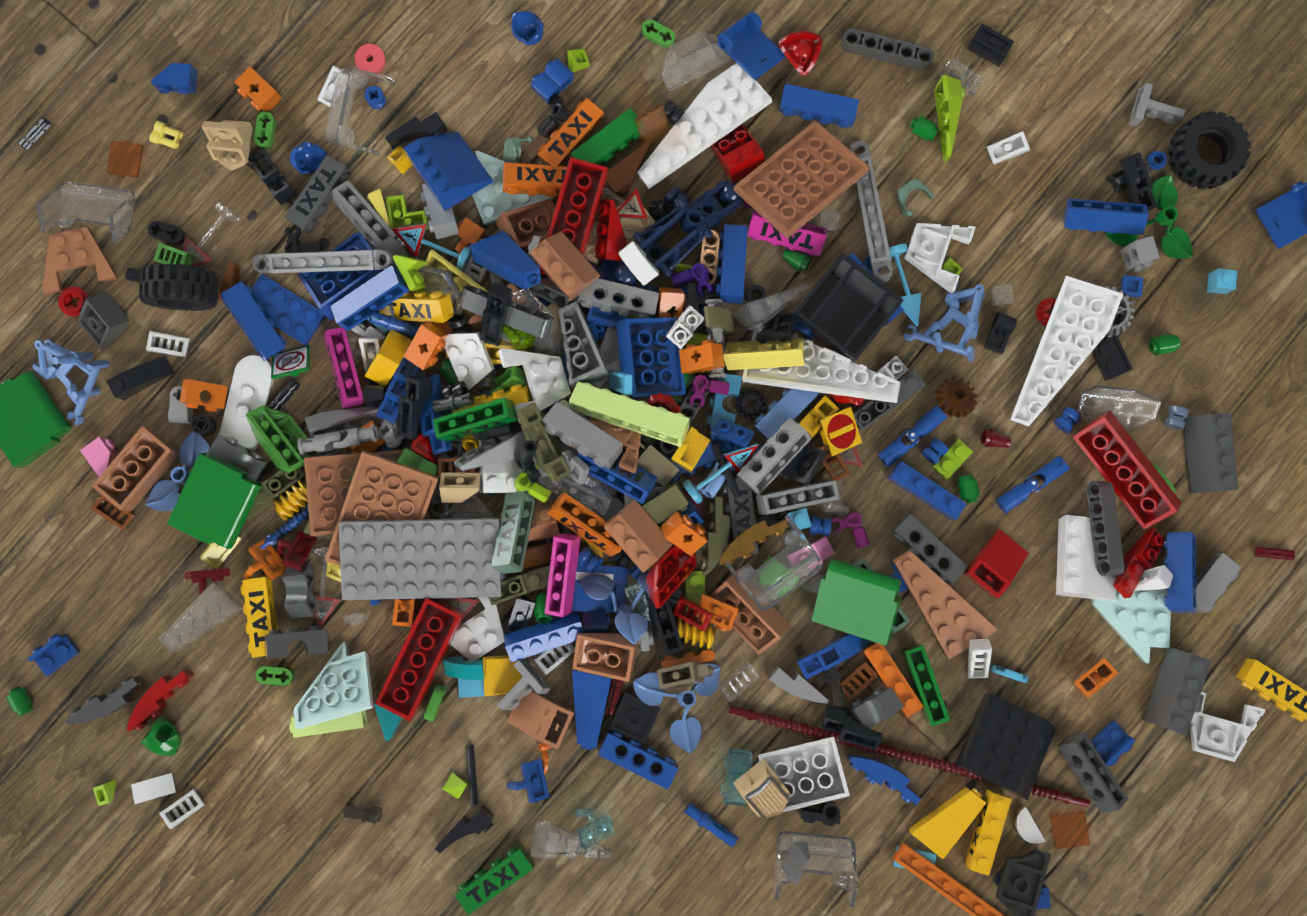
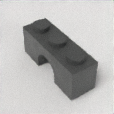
[264,626,328,659]

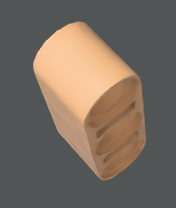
[700,230,720,285]

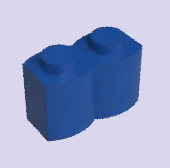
[531,58,574,104]

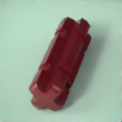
[1254,546,1295,560]
[605,679,624,715]

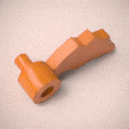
[539,743,552,775]

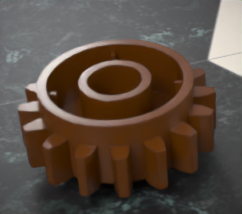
[935,376,978,418]

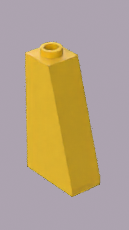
[908,787,986,859]

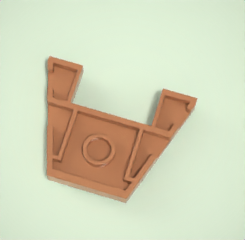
[42,227,118,295]
[565,417,641,474]

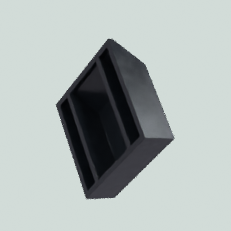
[792,252,904,362]
[955,693,1056,800]

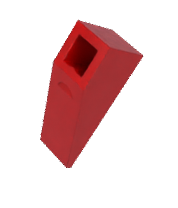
[595,200,627,261]

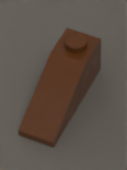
[606,141,650,198]

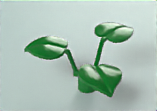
[1105,175,1193,259]

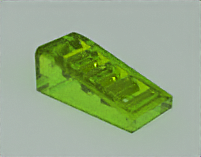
[503,325,536,350]

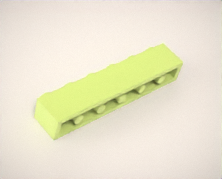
[569,382,690,447]

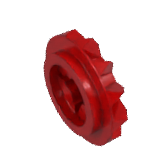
[58,287,88,317]
[1036,297,1057,327]

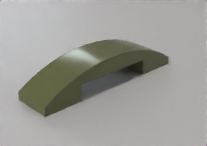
[704,306,735,336]
[517,402,571,482]

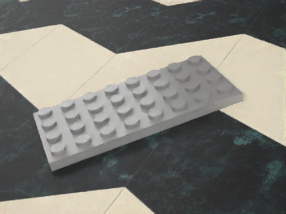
[339,518,501,600]

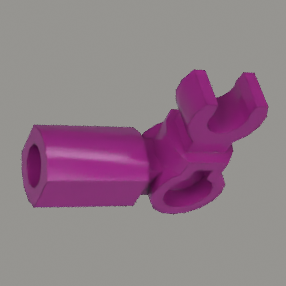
[689,375,730,407]
[831,512,870,549]

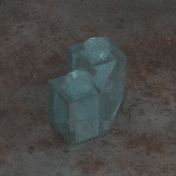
[720,748,752,807]

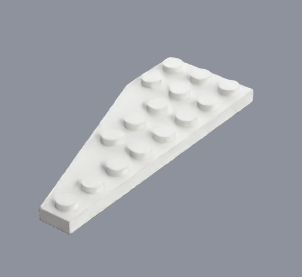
[637,63,772,189]
[1010,276,1123,427]
[742,328,901,403]

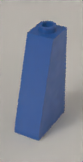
[470,231,541,290]
[572,670,612,750]

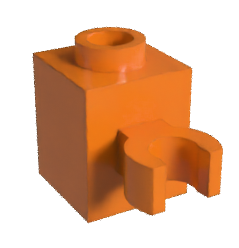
[455,218,487,254]

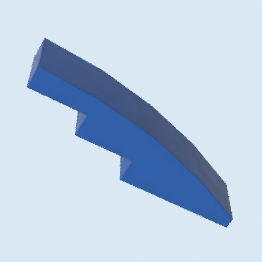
[376,345,421,424]

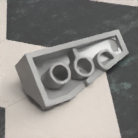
[305,407,384,457]
[454,421,527,471]

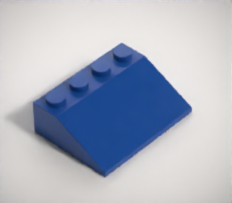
[403,132,494,211]
[298,231,385,321]
[616,317,686,400]

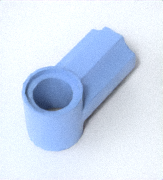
[699,461,732,499]

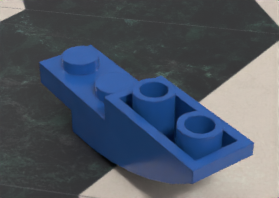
[420,374,452,455]
[796,633,873,679]
[847,754,921,805]

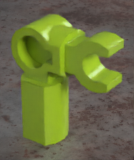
[514,465,552,503]

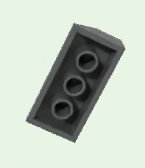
[1183,413,1238,493]
[1143,647,1211,736]

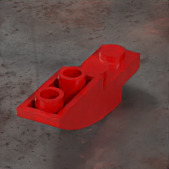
[1113,527,1164,599]
[126,669,194,732]

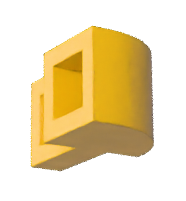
[799,396,839,438]

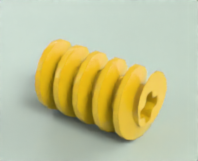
[273,480,308,521]
[676,618,716,650]

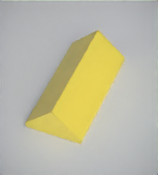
[420,250,488,318]
[723,338,805,370]

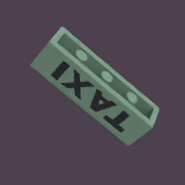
[491,491,536,574]

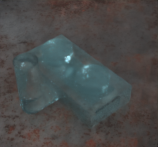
[624,583,651,621]
[575,808,615,849]

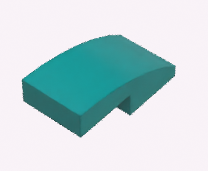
[443,656,484,680]

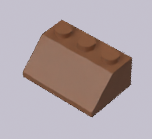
[530,231,600,302]
[604,499,673,572]

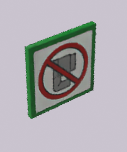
[271,345,310,379]

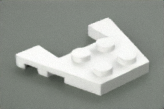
[904,223,976,294]
[427,332,495,390]
[498,348,571,423]
[450,597,504,661]
[1190,692,1265,762]

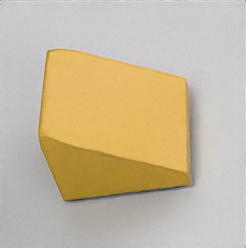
[387,145,412,174]

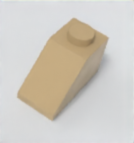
[439,473,481,503]

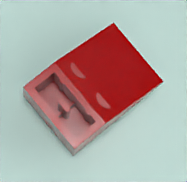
[710,124,765,183]
[963,529,1029,599]

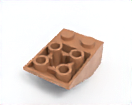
[507,690,575,749]

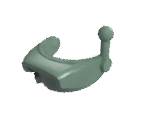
[503,136,533,164]
[897,178,934,216]

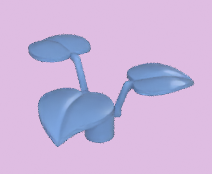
[145,431,210,511]
[579,571,649,645]
[633,663,721,753]

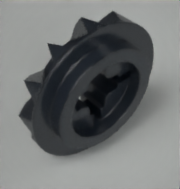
[736,389,766,420]

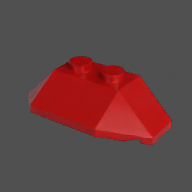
[646,544,697,609]

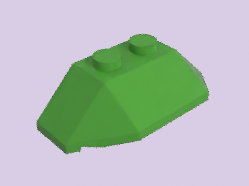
[246,405,309,473]

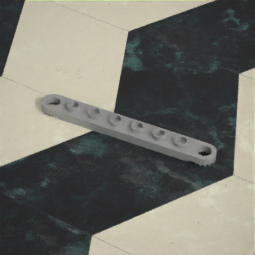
[850,141,893,282]
[252,249,394,274]

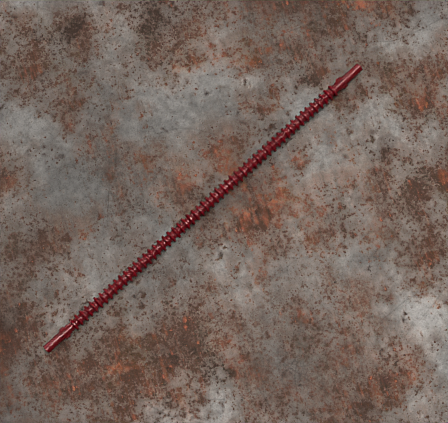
[728,705,1090,807]

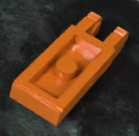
[661,650,715,668]

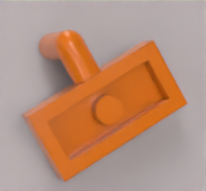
[244,538,287,581]

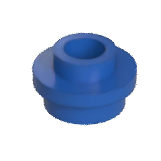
[1147,151,1167,170]

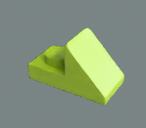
[393,255,428,291]

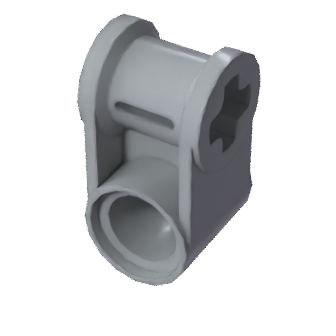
[168,386,193,424]
[378,416,404,449]

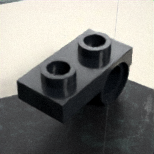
[983,312,1017,355]
[364,378,388,407]
[799,801,841,826]

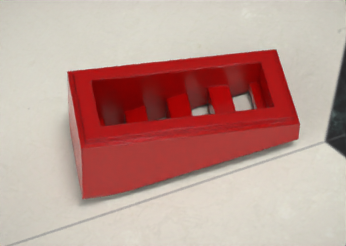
[673,596,713,632]

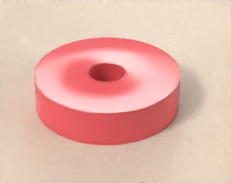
[355,44,386,76]

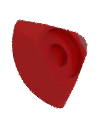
[778,31,823,76]
[411,431,443,466]

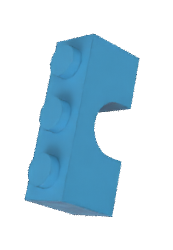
[706,373,742,431]

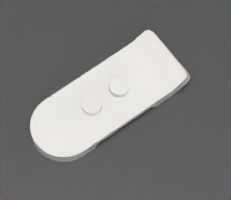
[218,355,274,451]

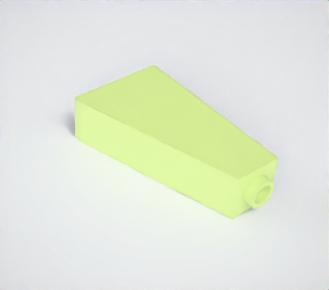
[289,710,368,738]

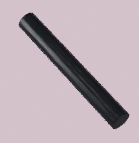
[712,443,742,499]
[466,745,478,806]

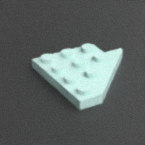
[472,150,554,226]
[1091,589,1171,663]
[294,642,373,730]

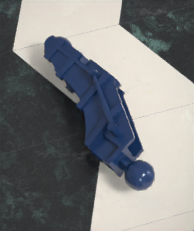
[614,179,745,287]

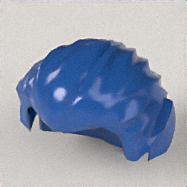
[511,11,544,45]
[290,142,328,174]

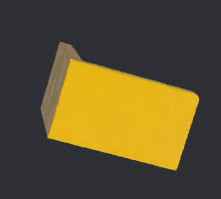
[365,329,411,386]
[671,427,710,473]

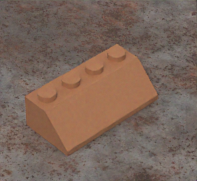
[92,426,180,512]
[710,570,791,655]

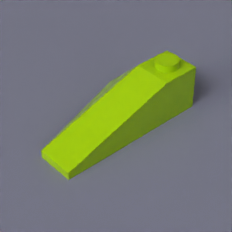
[934,75,965,162]

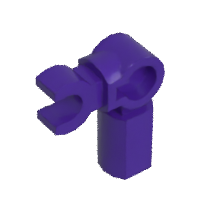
[671,263,713,295]

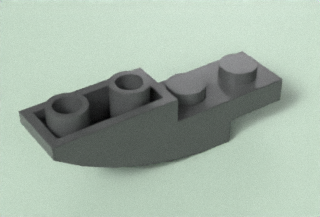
[853,370,926,431]
[65,676,145,724]

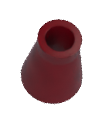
[980,429,1011,448]

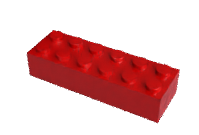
[539,157,609,276]
[1073,410,1182,529]
[375,598,466,721]

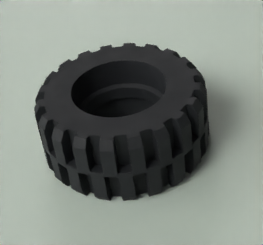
[1168,111,1251,189]
[139,264,218,311]

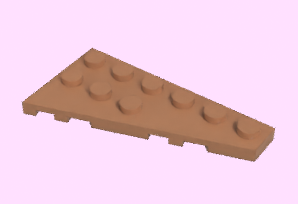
[892,551,998,659]

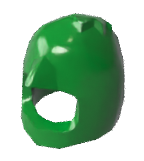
[140,717,182,757]

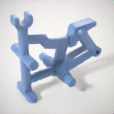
[904,283,985,362]
[33,339,110,425]

